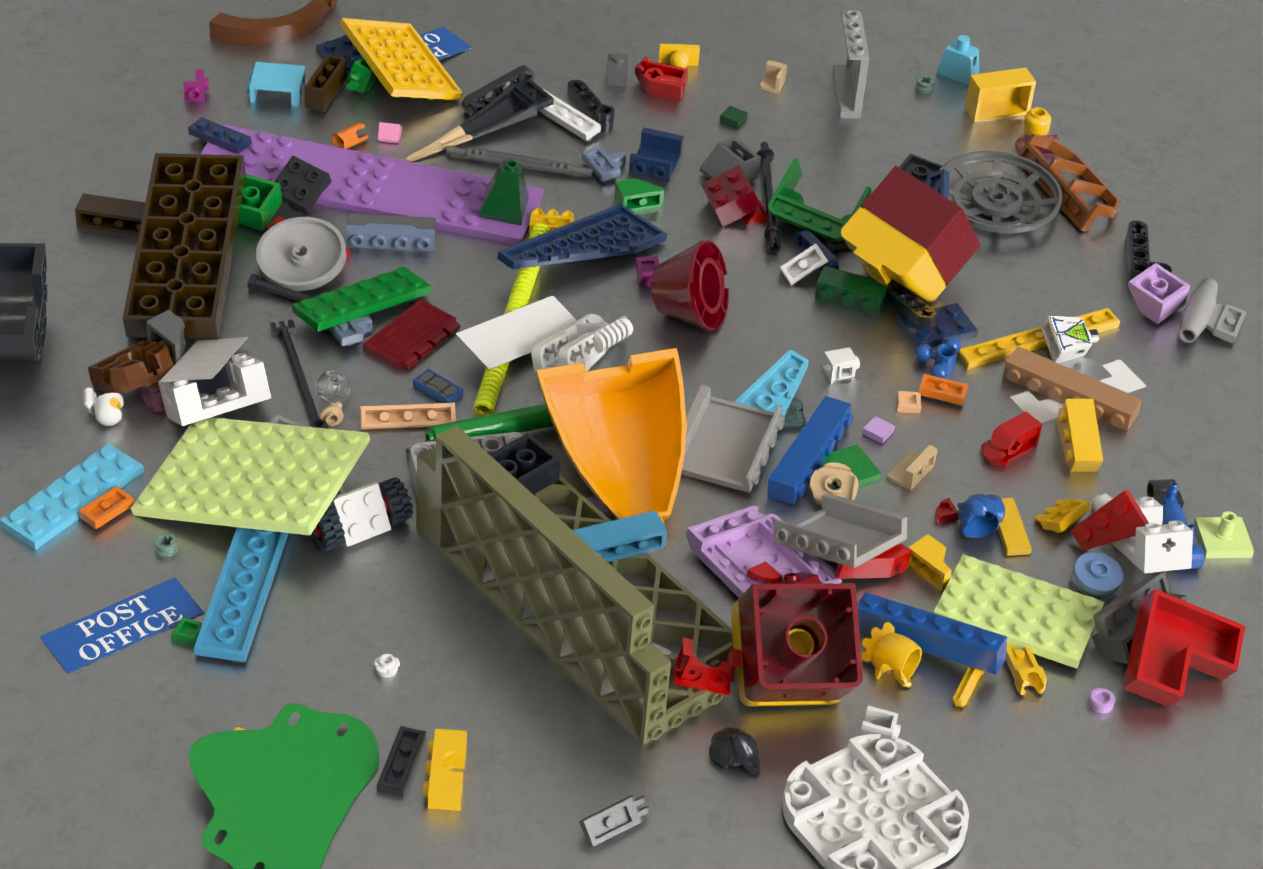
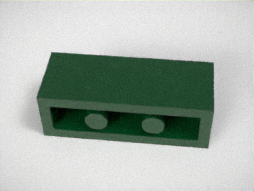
[815,266,888,315]

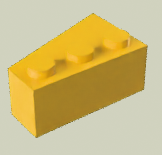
[1055,399,1103,472]

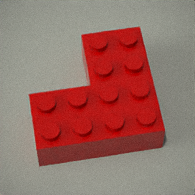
[1123,589,1246,707]

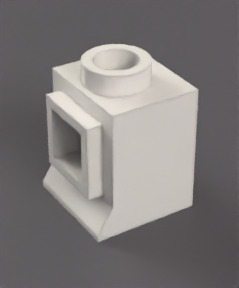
[822,347,860,384]
[860,706,901,740]

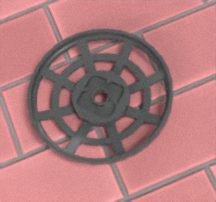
[939,151,1062,233]

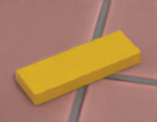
[998,498,1032,556]

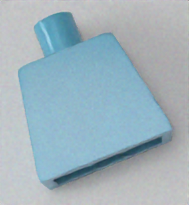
[936,35,979,85]

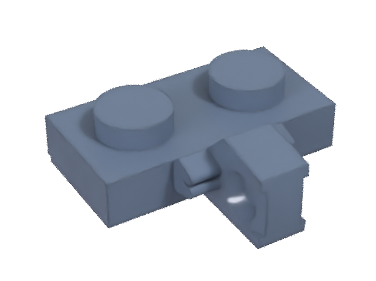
[582,146,626,182]
[328,316,373,346]

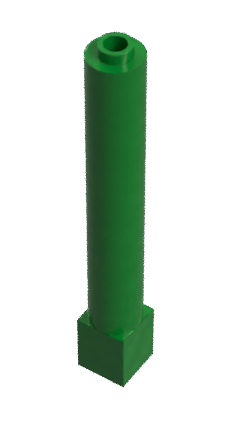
[425,404,554,442]

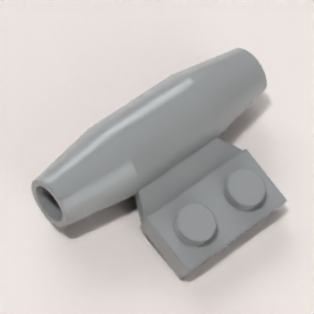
[1179,278,1247,344]

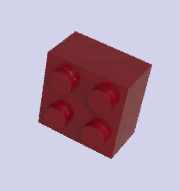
[701,165,761,227]

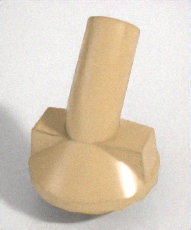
[320,401,344,426]

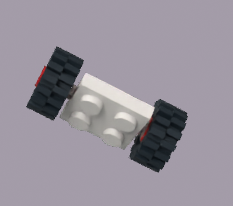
[311,477,413,552]

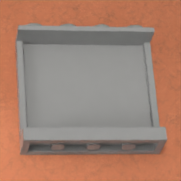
[833,10,869,119]
[681,385,785,493]
[774,493,907,568]

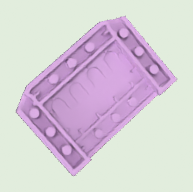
[686,505,842,598]

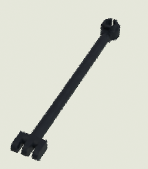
[270,319,328,429]

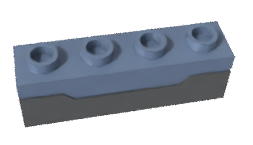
[346,213,436,251]

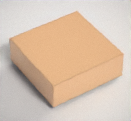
[896,391,921,414]

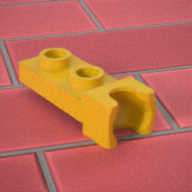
[1006,642,1047,695]

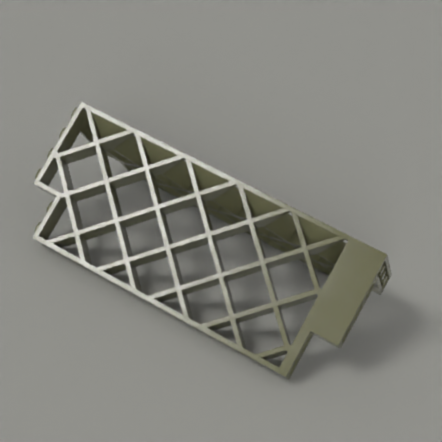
[416,425,734,745]

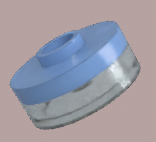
[1070,552,1123,602]

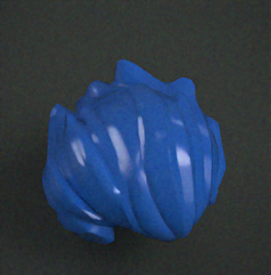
[957,494,1005,538]

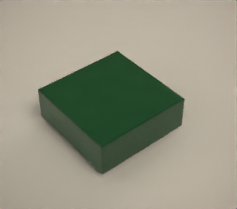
[720,106,748,128]

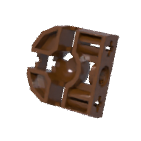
[88,340,174,395]

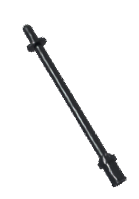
[756,141,782,253]

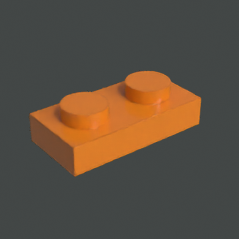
[918,374,969,406]
[79,486,134,529]

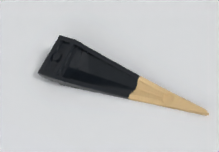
[406,78,554,162]

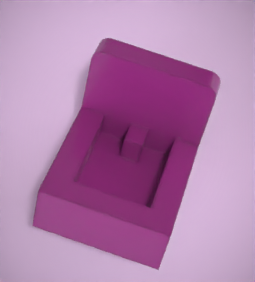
[183,69,209,101]
[635,256,659,287]

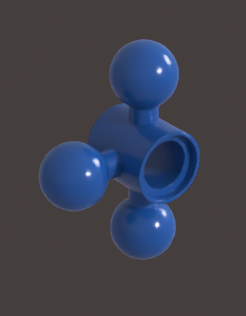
[915,337,961,379]

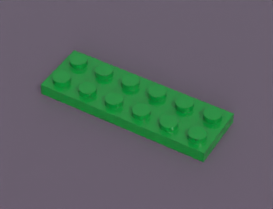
[292,267,431,332]

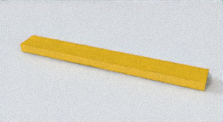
[957,308,1120,370]

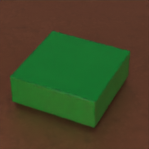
[171,617,202,647]

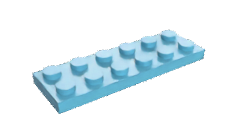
[0,443,144,550]

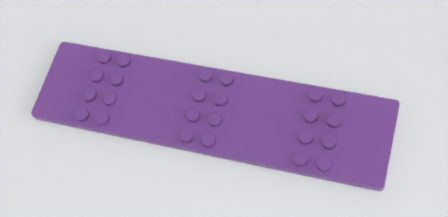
[201,124,544,245]

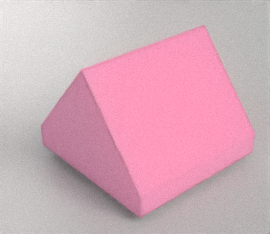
[378,122,402,144]

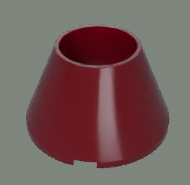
[651,240,729,331]

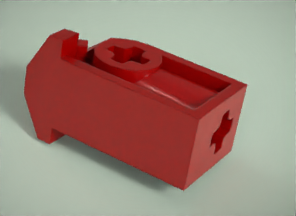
[635,56,688,101]
[980,411,1042,470]

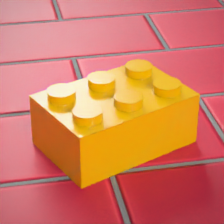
[965,68,1036,122]

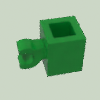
[346,57,376,93]

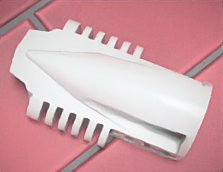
[532,314,633,375]

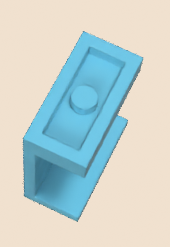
[246,62,306,107]

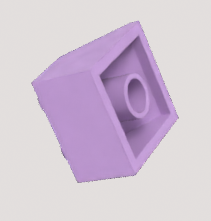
[1128,263,1190,324]

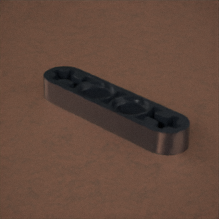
[887,286,937,328]

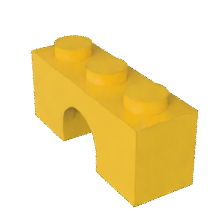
[423,729,467,811]

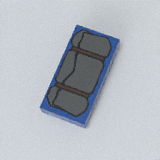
[413,368,464,403]

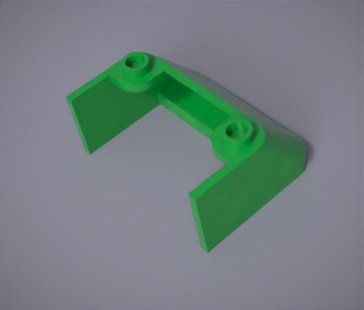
[768,157,872,242]

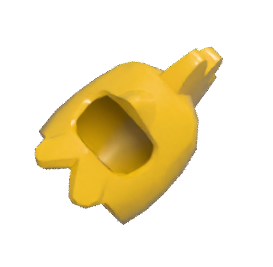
[861,622,922,687]

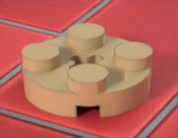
[810,463,858,506]

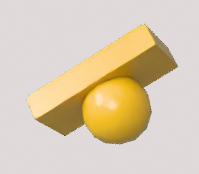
[658,44,700,68]

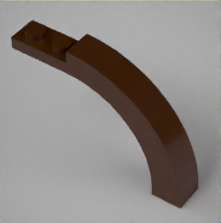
[209,0,338,46]

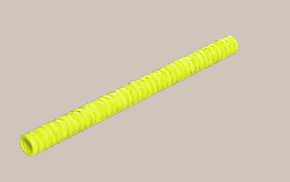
[473,223,550,417]

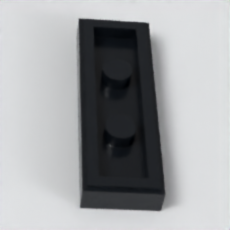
[377,726,426,797]

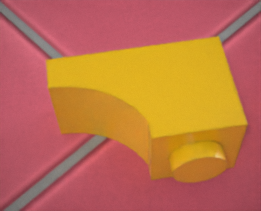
[908,534,951,592]

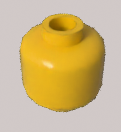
[1023,107,1051,137]

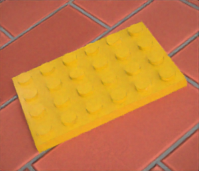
[339,18,463,101]

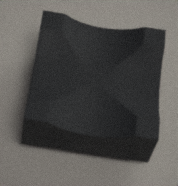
[274,155,332,216]

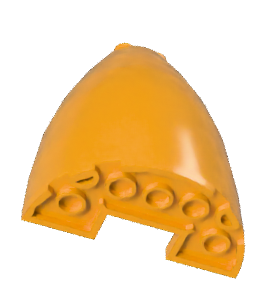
[536,348,687,525]

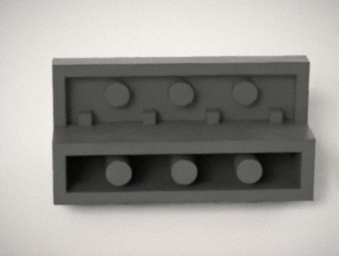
[1092,571,1188,664]

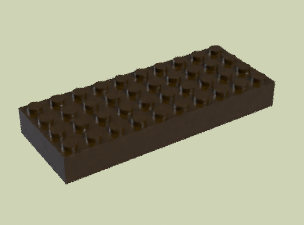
[122,153,246,339]

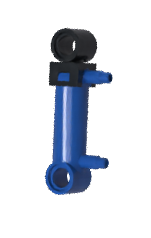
[1147,479,1204,570]

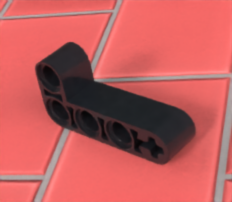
[1125,220,1172,284]

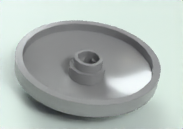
[256,217,346,291]

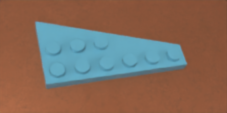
[734,349,809,416]

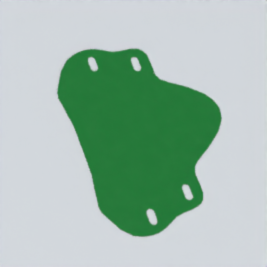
[189,703,379,869]

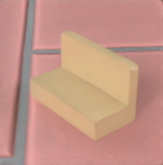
[887,444,938,491]

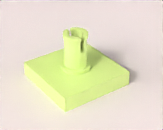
[1193,511,1254,558]

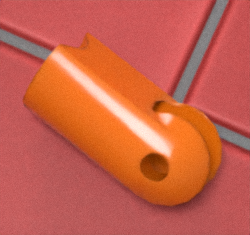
[332,122,369,149]

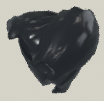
[709,727,760,776]

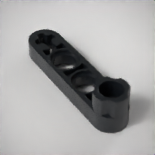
[461,65,534,117]
[567,80,614,132]

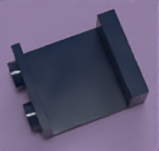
[629,127,684,181]

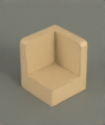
[760,60,788,94]

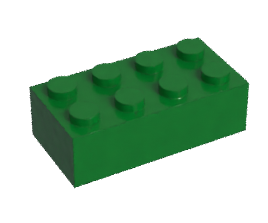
[238,174,282,231]

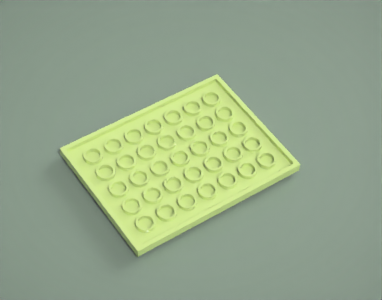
[131,417,370,535]

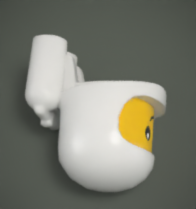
[83,388,124,426]

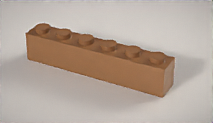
[1003,346,1142,432]

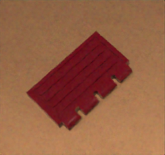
[363,299,460,371]

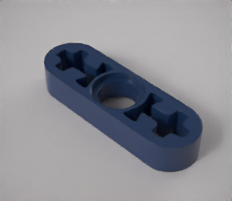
[794,229,839,272]

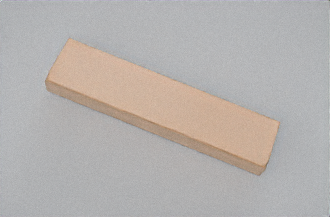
[360,403,456,430]

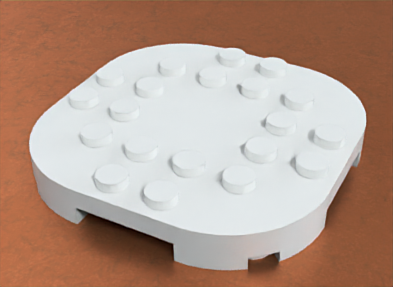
[782,734,969,869]

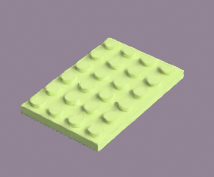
[933,555,1104,669]

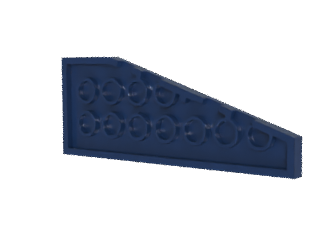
[497,203,667,270]

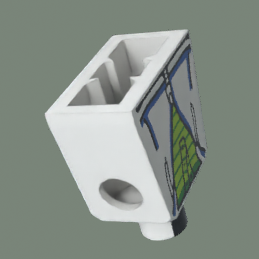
[1041,316,1099,363]

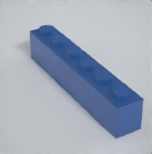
[767,396,853,506]
[857,592,1007,675]

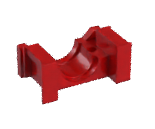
[673,637,742,696]

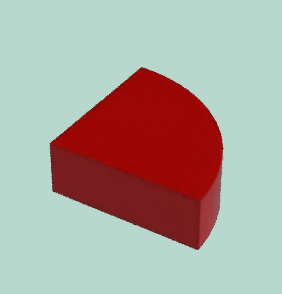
[934,498,958,525]
[746,561,783,583]

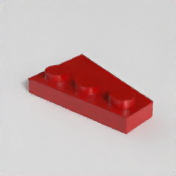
[1070,490,1149,551]

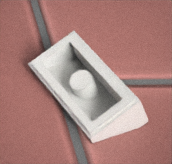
[779,243,828,286]

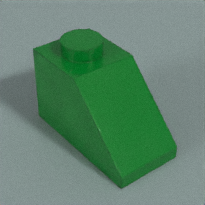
[614,178,664,212]

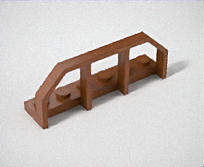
[1018,133,1121,232]

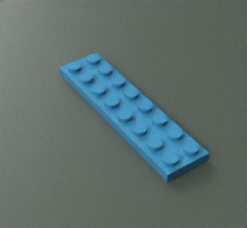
[194,527,289,662]

